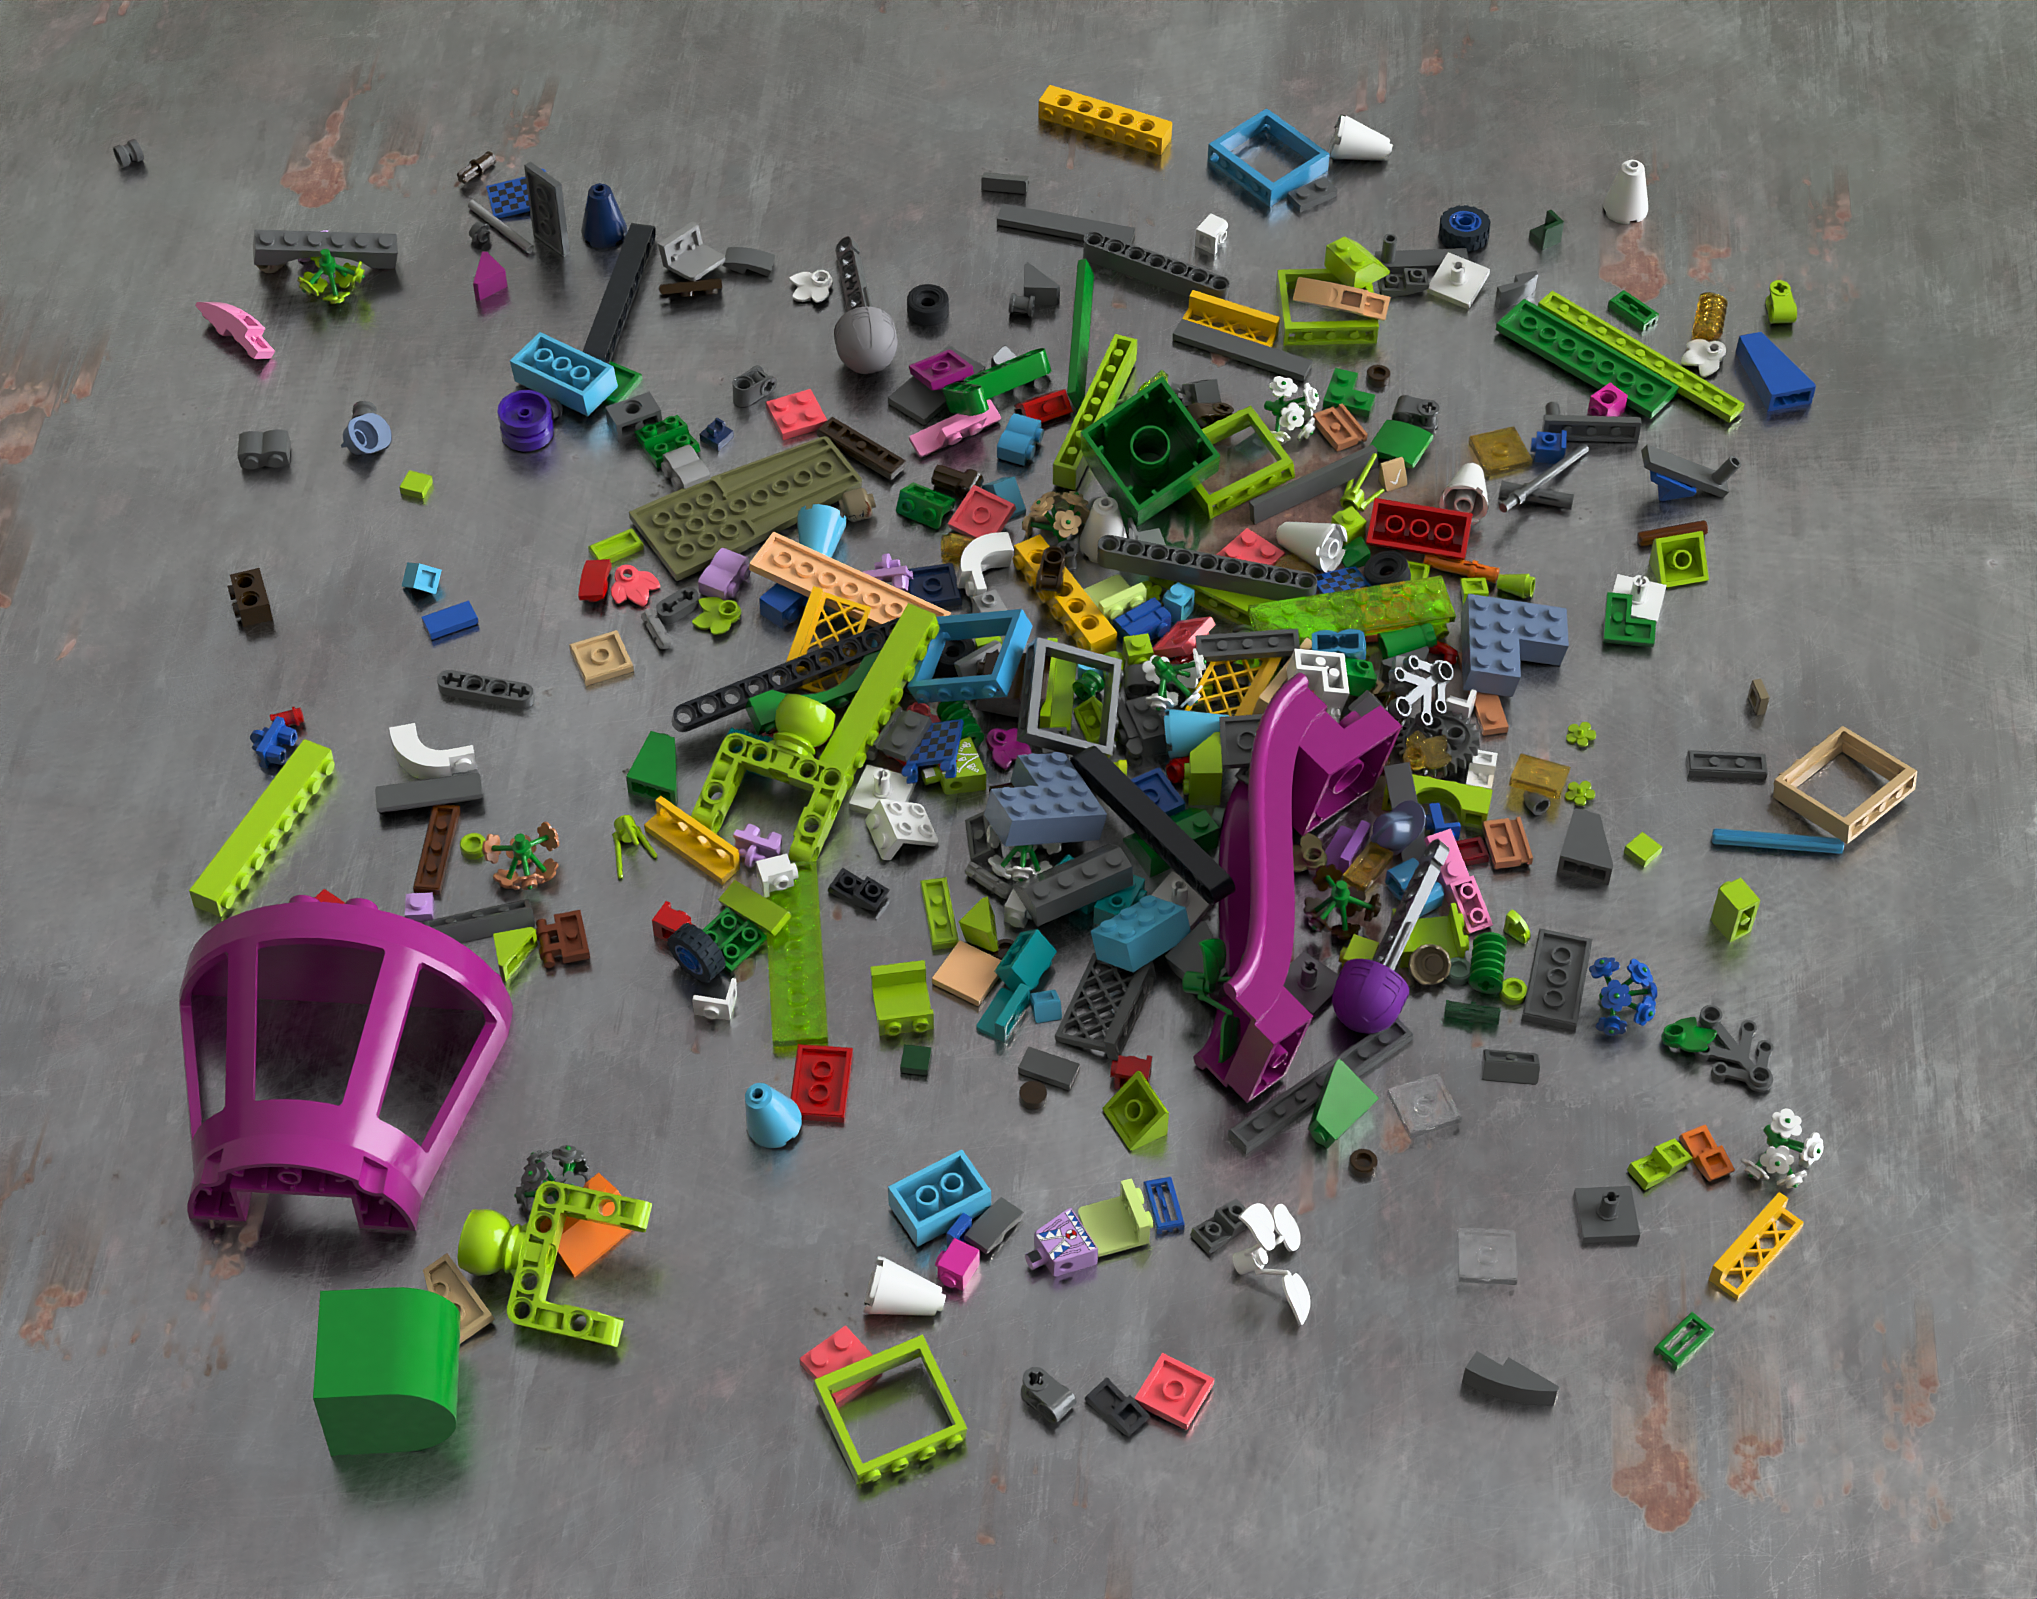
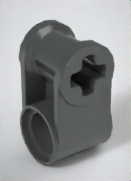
[732,365,777,407]
[1391,395,1440,432]
[1021,1367,1077,1424]

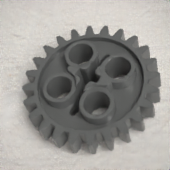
[1396,711,1480,777]

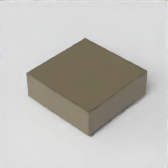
[1748,678,1770,715]

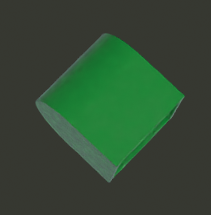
[1080,376,1220,527]
[313,1287,461,1456]

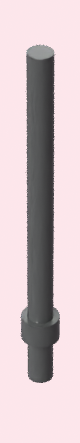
[1499,444,1589,513]

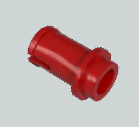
[270,706,304,727]

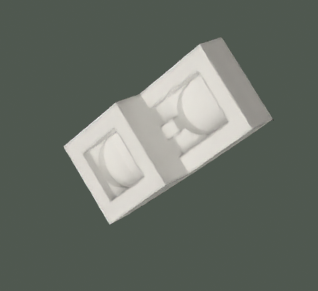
[1466,750,1498,789]

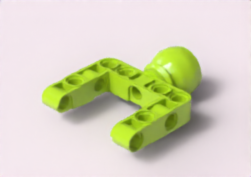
[691,694,848,868]
[457,1181,652,1347]

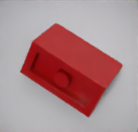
[1014,389,1073,423]

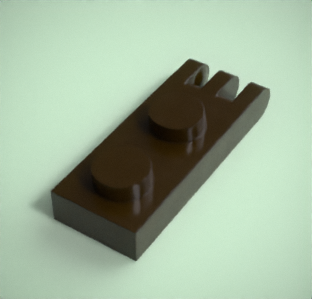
[658,278,722,297]

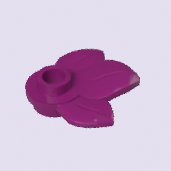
[986,728,1032,770]

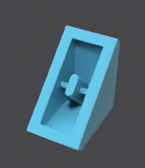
[982,477,1026,518]

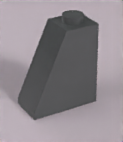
[1557,808,1613,885]
[1164,921,1230,1002]

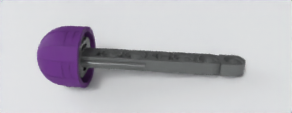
[1332,839,1450,1034]

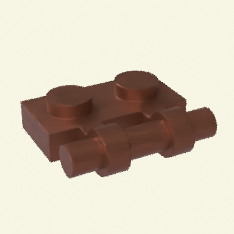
[536,910,590,968]

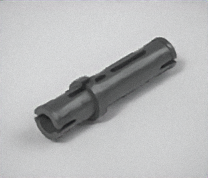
[1499,480,1574,510]

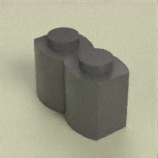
[237,429,291,469]

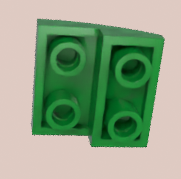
[634,415,701,468]
[1369,419,1434,468]
[702,907,768,973]

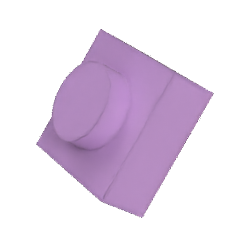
[405,892,434,921]

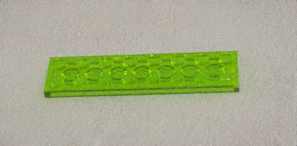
[1248,575,1456,645]
[766,861,828,1047]

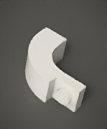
[957,532,1014,601]
[389,723,477,780]

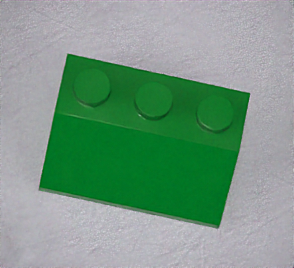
[1123,807,1219,878]

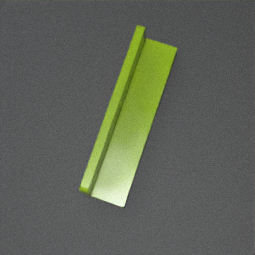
[1040,638,1077,734]

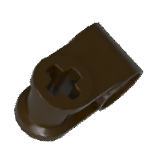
[1187,402,1234,429]
[1035,546,1065,595]

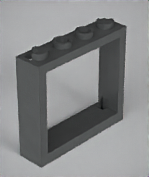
[1016,637,1123,758]

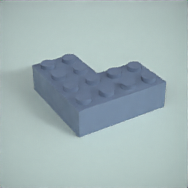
[1461,594,1569,697]
[984,752,1107,847]

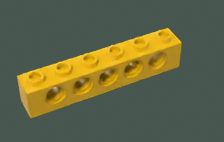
[1038,85,1172,155]
[1012,534,1117,654]

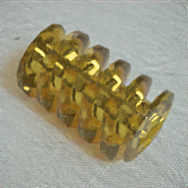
[1692,292,1728,342]

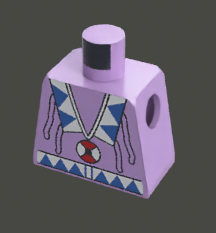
[1025,1208,1098,1277]

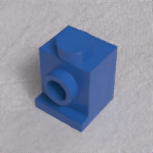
[1530,430,1567,464]

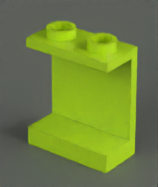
[1390,903,1469,968]
[870,960,934,1036]

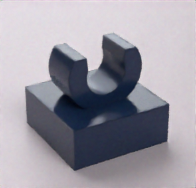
[699,418,734,451]

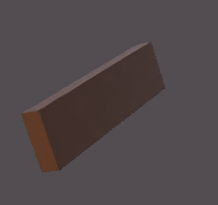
[413,805,460,896]

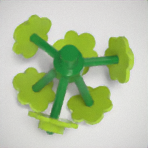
[297,249,365,304]

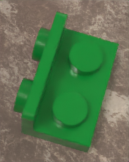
[896,482,956,529]

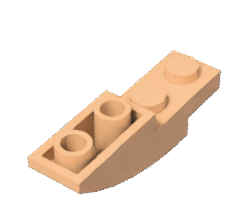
[1293,277,1391,321]

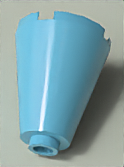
[797,504,846,558]
[1164,709,1229,760]
[745,1083,802,1149]

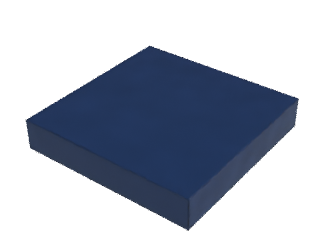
[908,563,962,608]

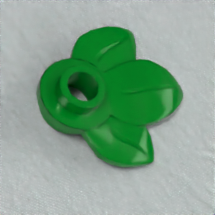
[1661,1017,1717,1052]

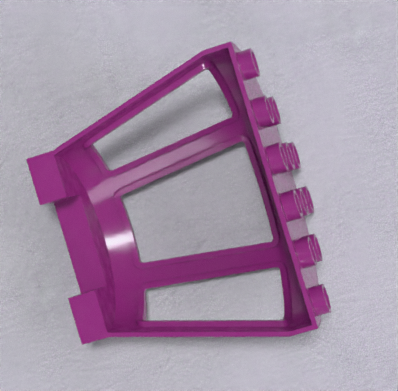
[179,895,513,1231]

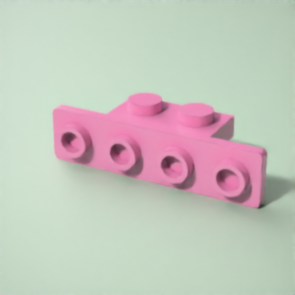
[909,399,1001,458]

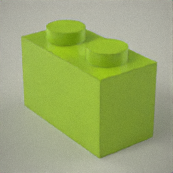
[1710,877,1760,942]

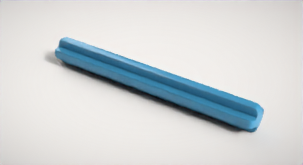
[1711,828,1844,854]

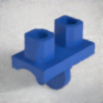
[250,716,297,769]

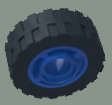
[1439,205,1491,252]
[667,923,726,983]

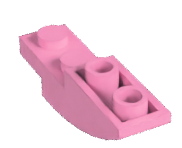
[195,302,275,359]
[1424,829,1493,934]

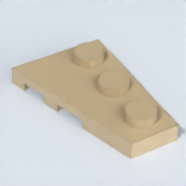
[423,1253,495,1344]

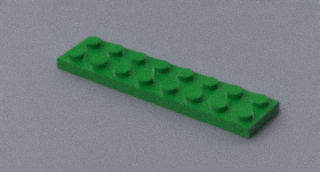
[1496,299,1679,419]

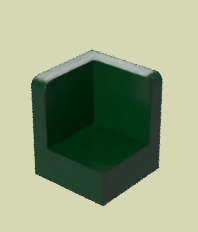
[1529,209,1564,250]

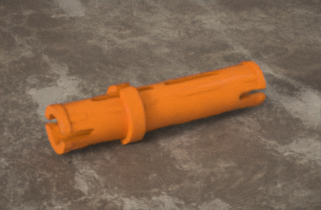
[1423,554,1500,584]

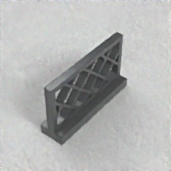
[1055,953,1156,1060]

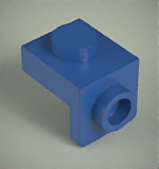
[1424,803,1461,841]

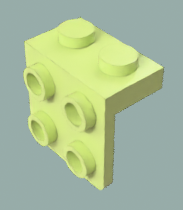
[1084,574,1147,624]
[1078,1178,1153,1257]

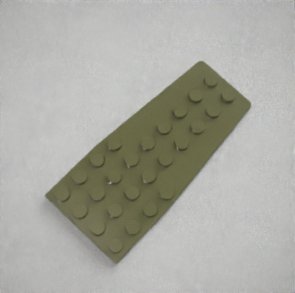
[629,436,862,581]

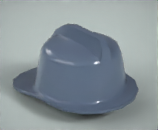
[341,413,391,455]
[1370,800,1426,855]

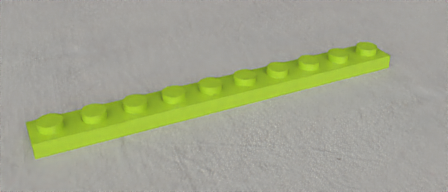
[1538,290,1745,423]

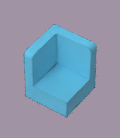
[402,562,442,594]

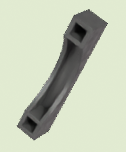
[253,229,398,269]

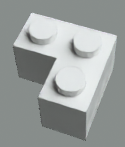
[1286,649,1349,712]

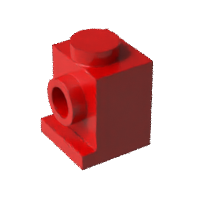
[652,901,694,942]
[1110,1055,1153,1090]

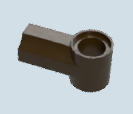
[931,464,984,500]

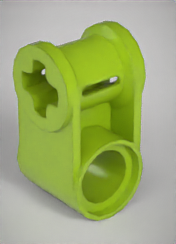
[1765,280,1797,324]

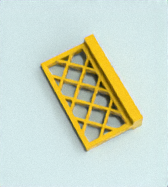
[780,586,871,694]
[1185,657,1282,716]

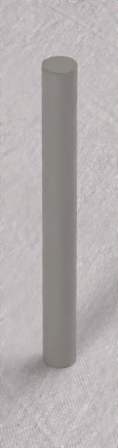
[468,200,534,253]

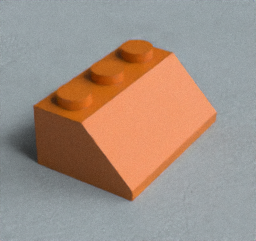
[540,1173,633,1278]

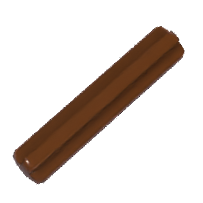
[1637,520,1709,546]

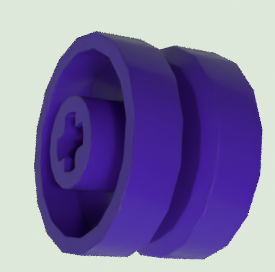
[497,390,554,451]

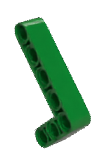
[942,348,1052,416]

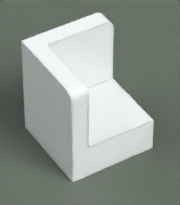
[1443,689,1477,720]

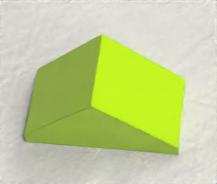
[958,896,999,952]
[493,927,538,982]

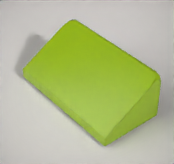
[1073,696,1118,744]

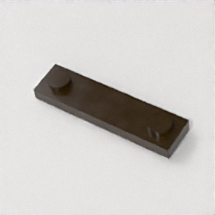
[817,417,906,480]

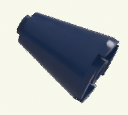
[581,183,627,248]

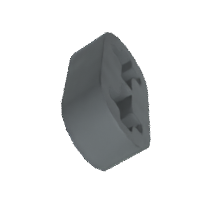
[656,587,699,624]

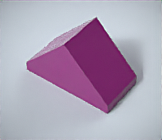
[473,251,508,301]

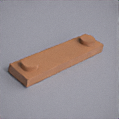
[1457,652,1509,736]

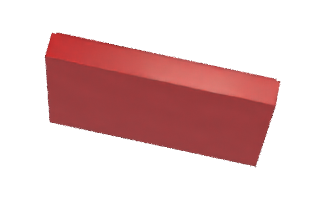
[790,1044,853,1123]

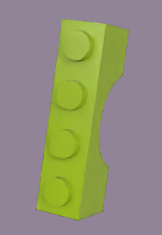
[1381,774,1493,829]

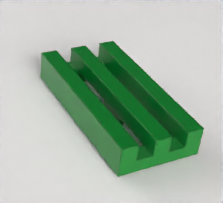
[1607,290,1659,331]
[1653,1312,1715,1370]

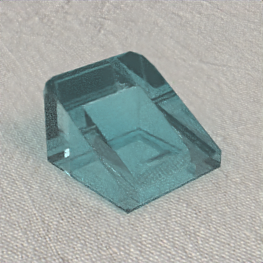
[1234,432,1270,464]

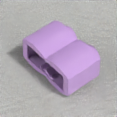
[698,548,751,601]

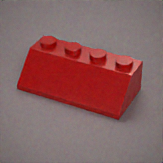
[1366,498,1473,560]

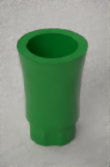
[1377,623,1437,660]

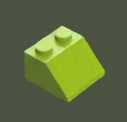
[1324,236,1390,289]
[1183,732,1222,806]

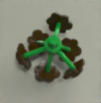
[1303,864,1381,940]

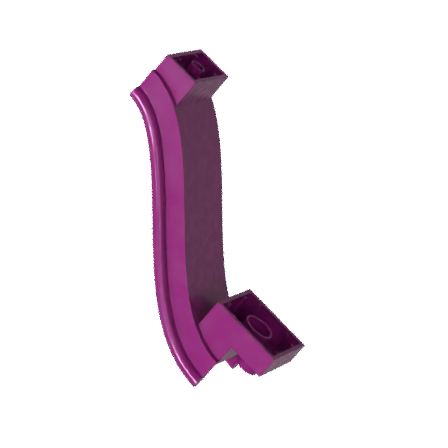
[1193,672,1402,1103]

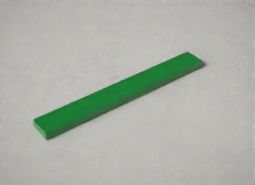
[1067,258,1094,409]

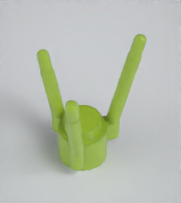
[1339,453,1384,512]
[612,815,657,879]

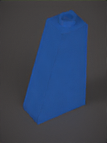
[1735,332,1816,412]

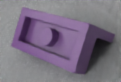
[1325,820,1371,877]

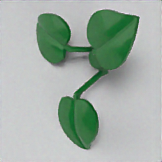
[1183,938,1244,1063]

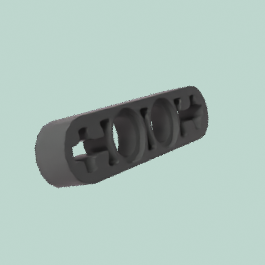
[437,670,535,709]

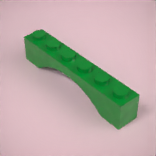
[745,650,881,735]

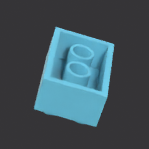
[1091,895,1191,972]
[888,1149,991,1247]

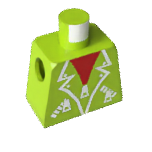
[922,737,986,795]

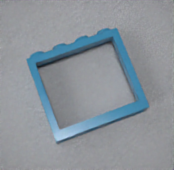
[1207,108,1330,207]
[907,609,1033,704]

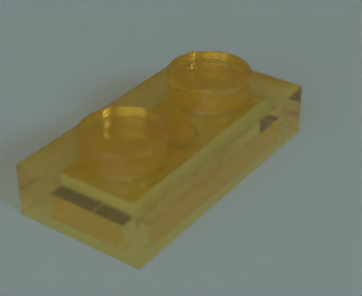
[1342,841,1393,893]

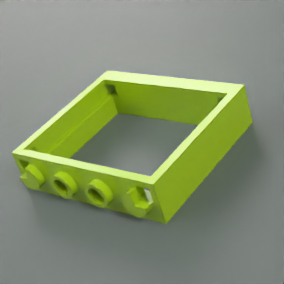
[1276,268,1379,346]
[1190,405,1295,519]
[813,1334,967,1485]

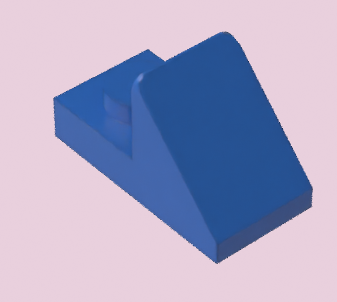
[1650,470,1696,501]

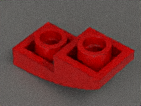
[578,559,612,602]

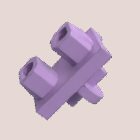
[863,553,913,592]
[733,823,783,868]

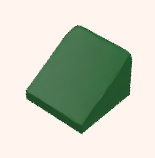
[1341,536,1371,568]

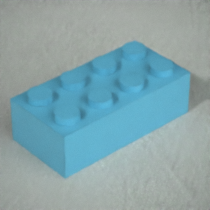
[510,332,618,416]

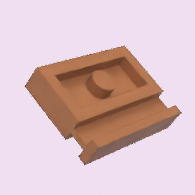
[1313,404,1368,452]
[1482,817,1533,869]

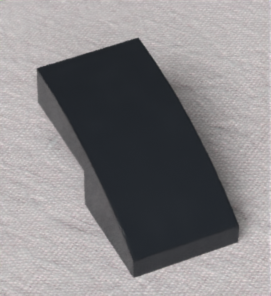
[1085,1377,1150,1437]

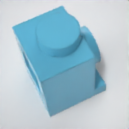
[1162,582,1195,623]

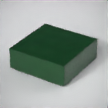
[900,1044,932,1076]

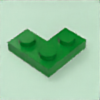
[1323,368,1375,418]
[1603,592,1656,647]

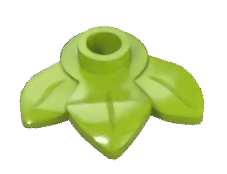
[692,597,741,635]

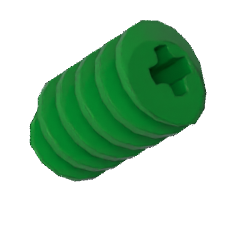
[936,700,984,748]
[1469,932,1507,994]

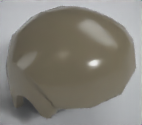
[1408,944,1452,985]

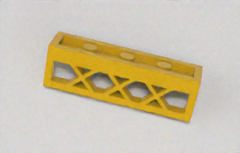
[1182,290,1280,347]
[644,796,740,885]
[1709,1192,1804,1300]

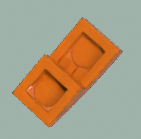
[1679,1124,1735,1182]

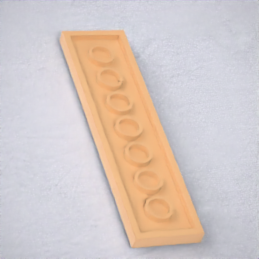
[749,532,951,634]

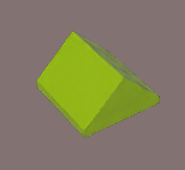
[1649,531,1709,587]
[1102,1071,1169,1150]

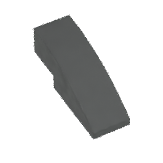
[1462,1351,1560,1406]

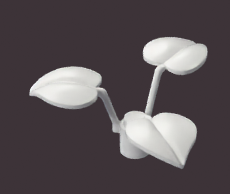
[1233,1203,1310,1326]

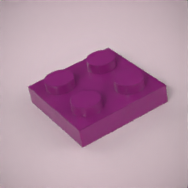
[909,349,974,391]

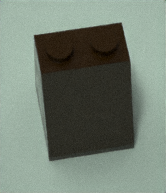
[975,653,1051,718]

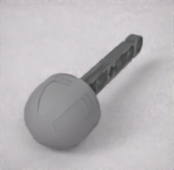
[834,236,898,374]

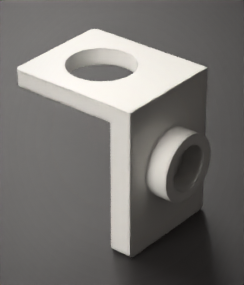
[692,978,737,1020]

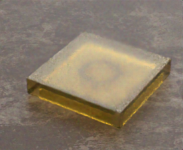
[1469,426,1532,476]
[1509,753,1571,799]

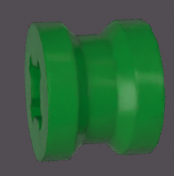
[1072,670,1105,701]

